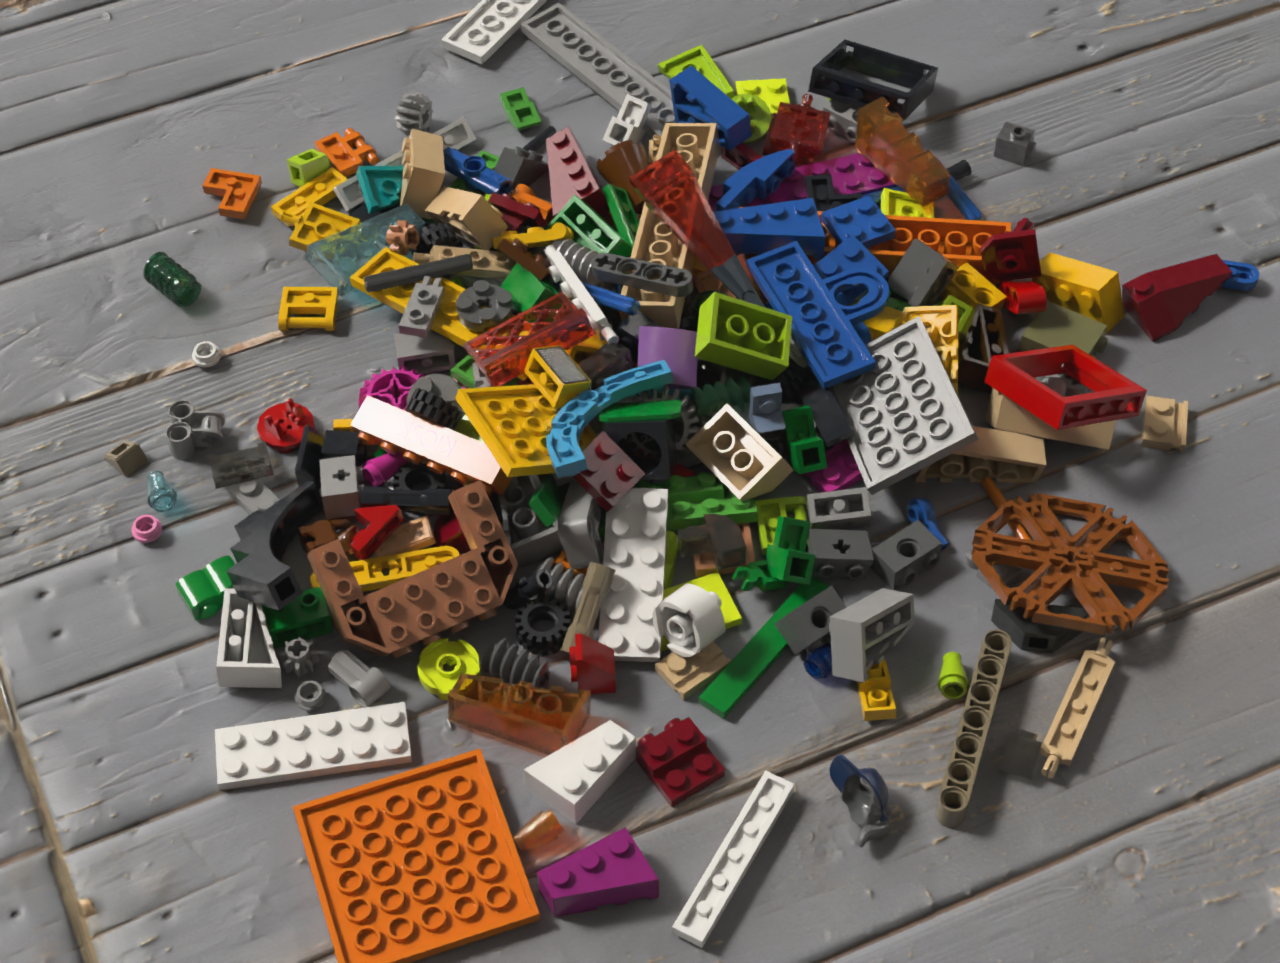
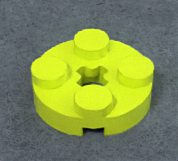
[418,638,481,700]

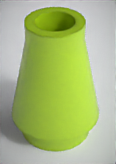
[937,652,969,699]

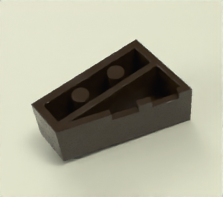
[958,303,1009,393]

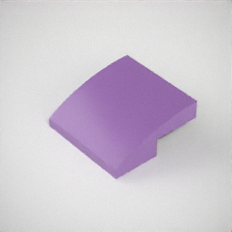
[638,326,698,389]

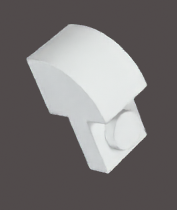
[603,94,652,145]

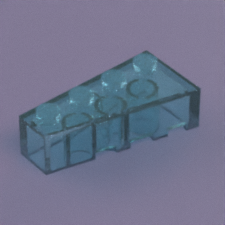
[305,203,425,297]

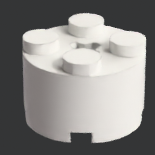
[652,583,726,657]

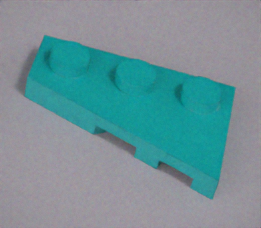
[356,166,404,214]

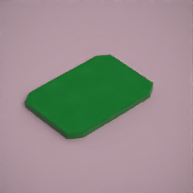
[599,400,682,422]

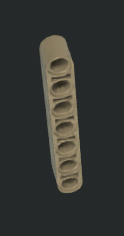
[936,629,1012,828]

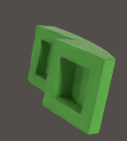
[500,87,542,131]

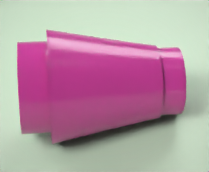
[362,452,407,487]

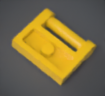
[278,287,339,331]

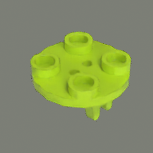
[731,94,771,144]

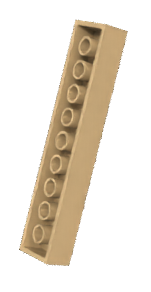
[619,123,720,329]

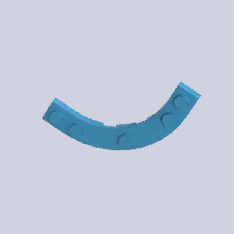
[546,360,674,478]

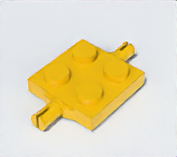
[280,202,369,263]

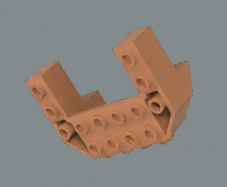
[307,480,518,658]

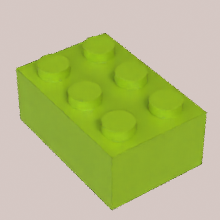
[695,292,792,381]

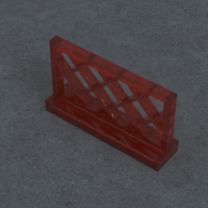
[462,292,594,387]

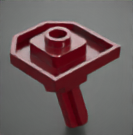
[981,218,1042,282]

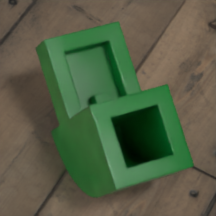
[781,405,827,474]
[766,516,816,585]

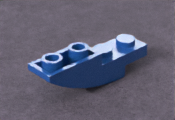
[716,149,796,211]

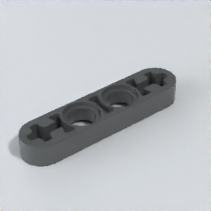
[591,253,694,297]

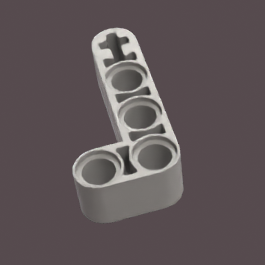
[558,480,604,569]

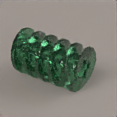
[143,252,202,307]
[691,375,752,424]

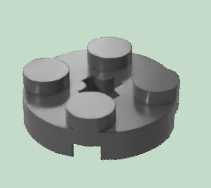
[456,280,513,331]

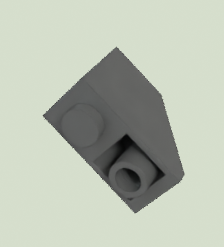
[494,146,549,188]

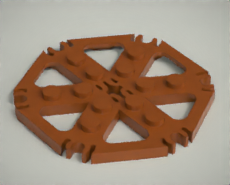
[971,493,1169,635]

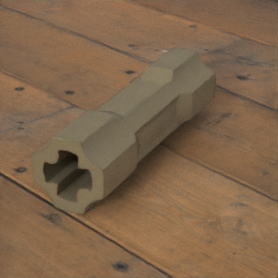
[561,562,616,654]

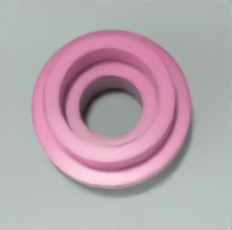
[132,515,162,543]

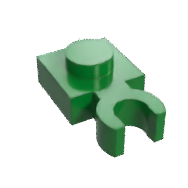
[732,560,788,592]

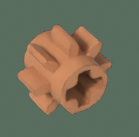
[386,220,420,255]

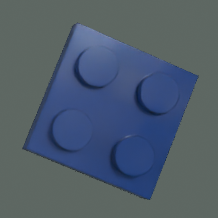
[821,196,896,248]

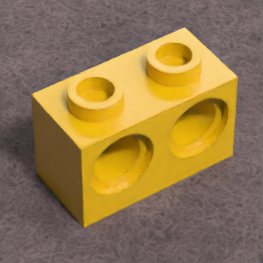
[941,262,1007,310]

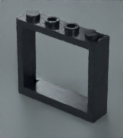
[808,39,938,121]

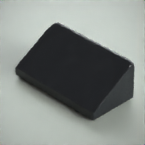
[295,425,324,489]

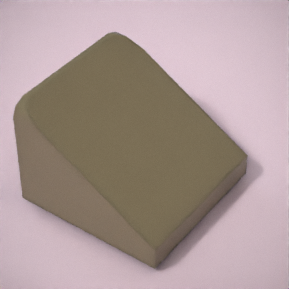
[104,440,148,477]

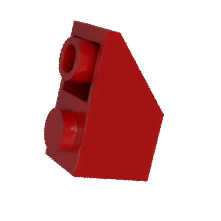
[569,633,616,695]

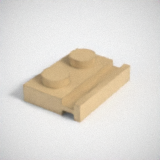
[1141,395,1188,452]
[655,642,732,701]

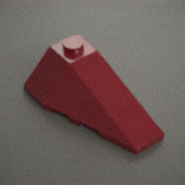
[1122,254,1232,342]

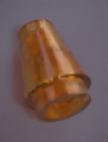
[513,809,564,853]

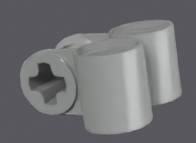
[165,399,225,460]

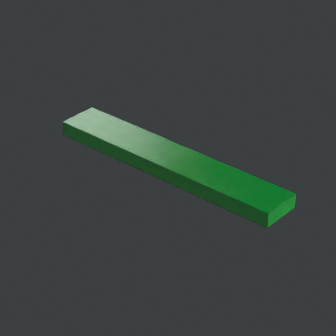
[699,576,829,719]

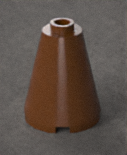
[596,140,652,214]

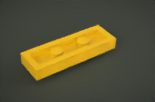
[271,167,348,227]

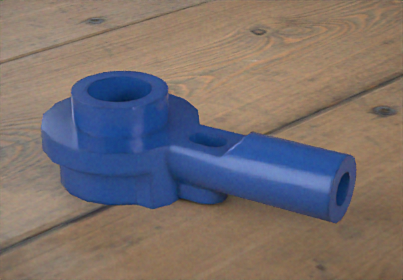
[907,498,949,550]

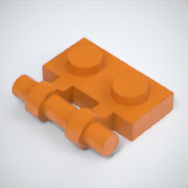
[314,128,379,177]

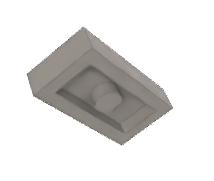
[228,473,280,515]

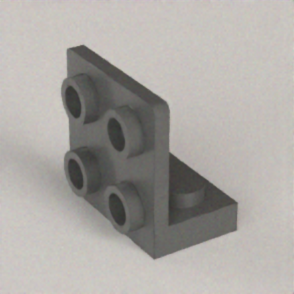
[887,239,959,307]

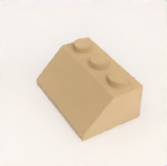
[685,404,793,502]

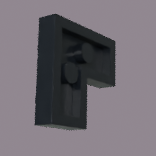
[804,174,862,211]

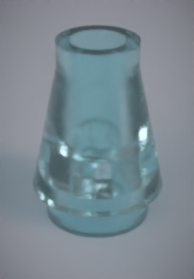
[147,471,177,512]

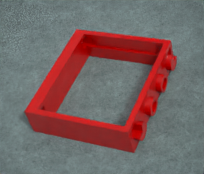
[985,344,1147,430]

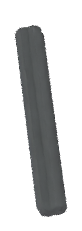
[364,254,473,293]

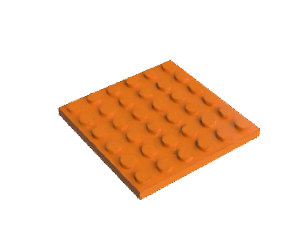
[292,748,540,963]

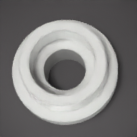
[192,341,221,368]

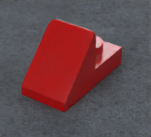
[350,505,405,560]

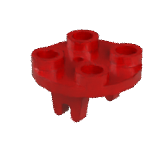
[257,398,315,454]

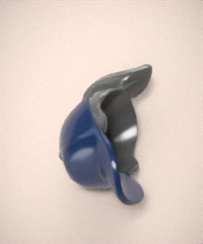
[829,754,891,848]

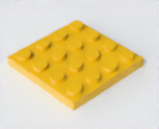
[455,384,597,477]

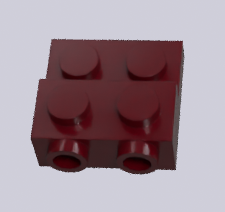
[635,717,725,807]

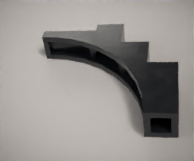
[226,480,324,610]

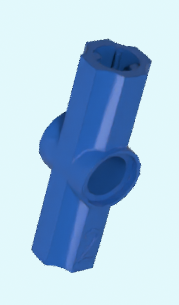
[443,147,512,196]

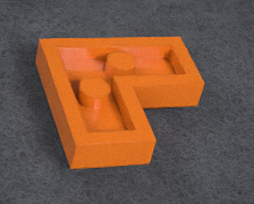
[202,168,262,220]

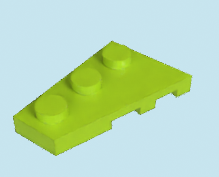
[657,44,735,98]

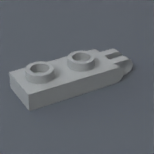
[399,276,445,338]

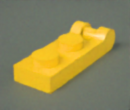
[493,223,574,252]

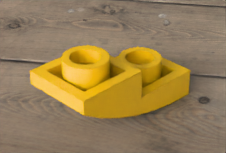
[856,660,896,721]

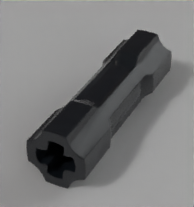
[360,486,453,516]

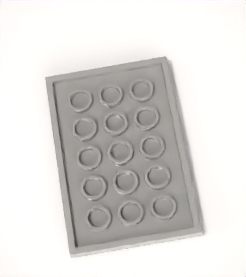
[828,316,979,495]

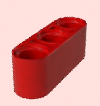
[998,279,1047,314]

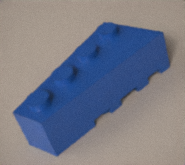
[705,198,825,260]

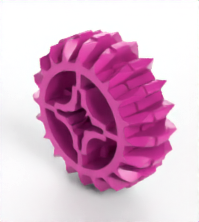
[358,366,425,410]

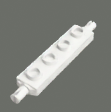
[544,245,619,346]

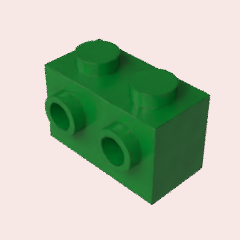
[262,587,333,649]

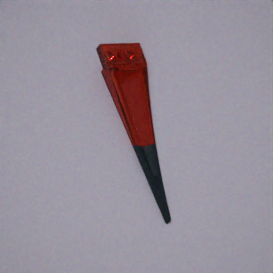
[629,149,765,307]

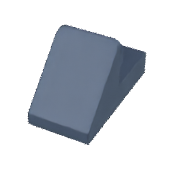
[749,383,786,433]

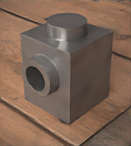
[994,122,1037,166]

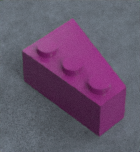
[537,827,659,917]

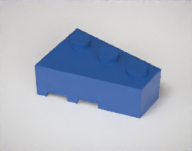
[669,66,752,151]

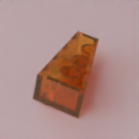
[855,97,950,207]
[448,673,591,755]

